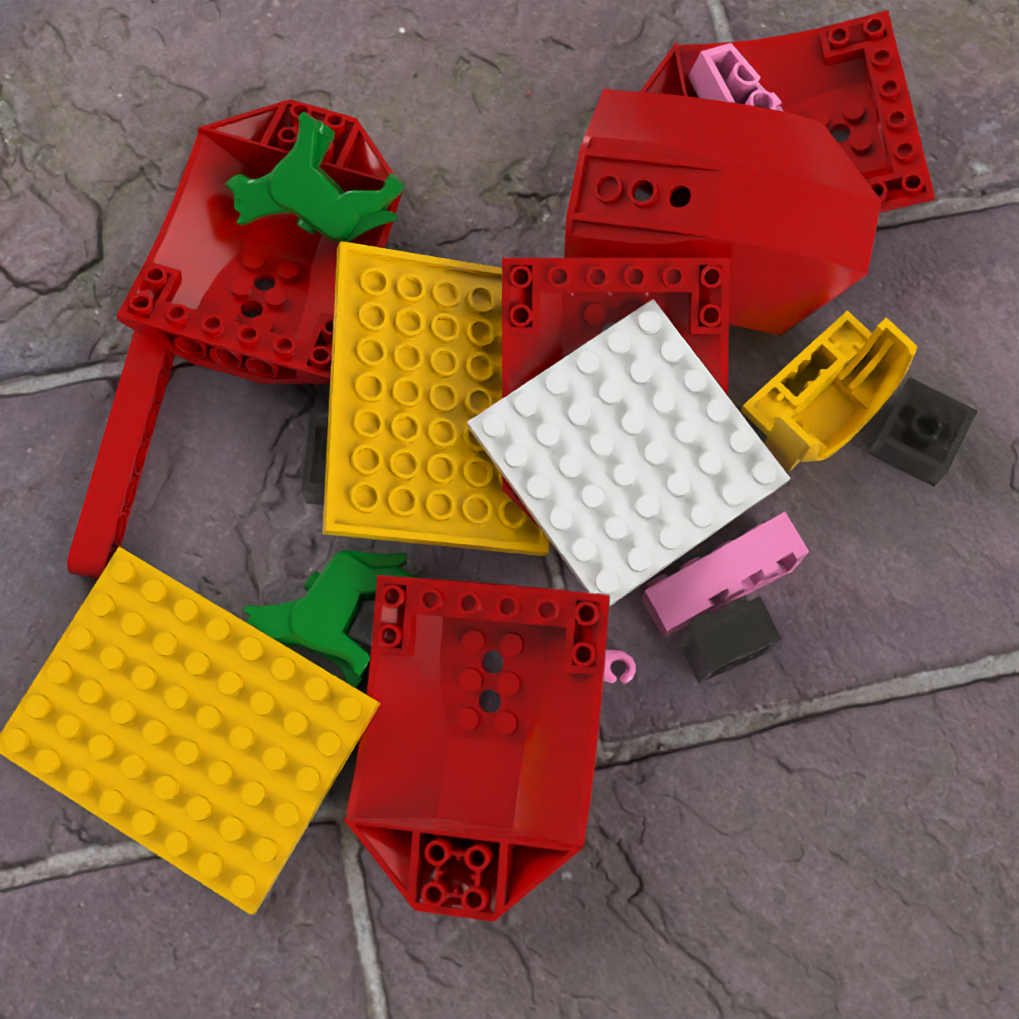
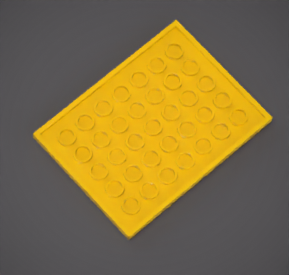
[322,241,549,556]
[0,547,381,915]

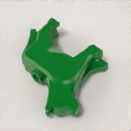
[225,112,406,243]
[243,550,420,689]

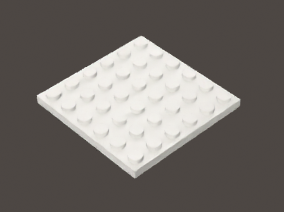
[467,299,791,607]

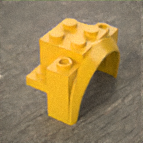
[740,311,918,472]

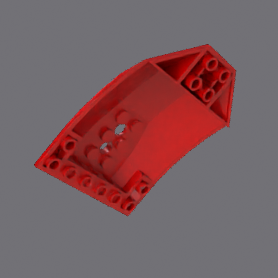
[638,10,935,213]
[564,89,882,336]
[116,99,402,384]
[502,258,730,528]
[343,575,610,922]

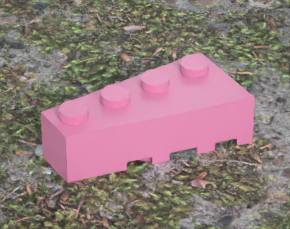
[688,43,783,111]
[641,512,809,638]

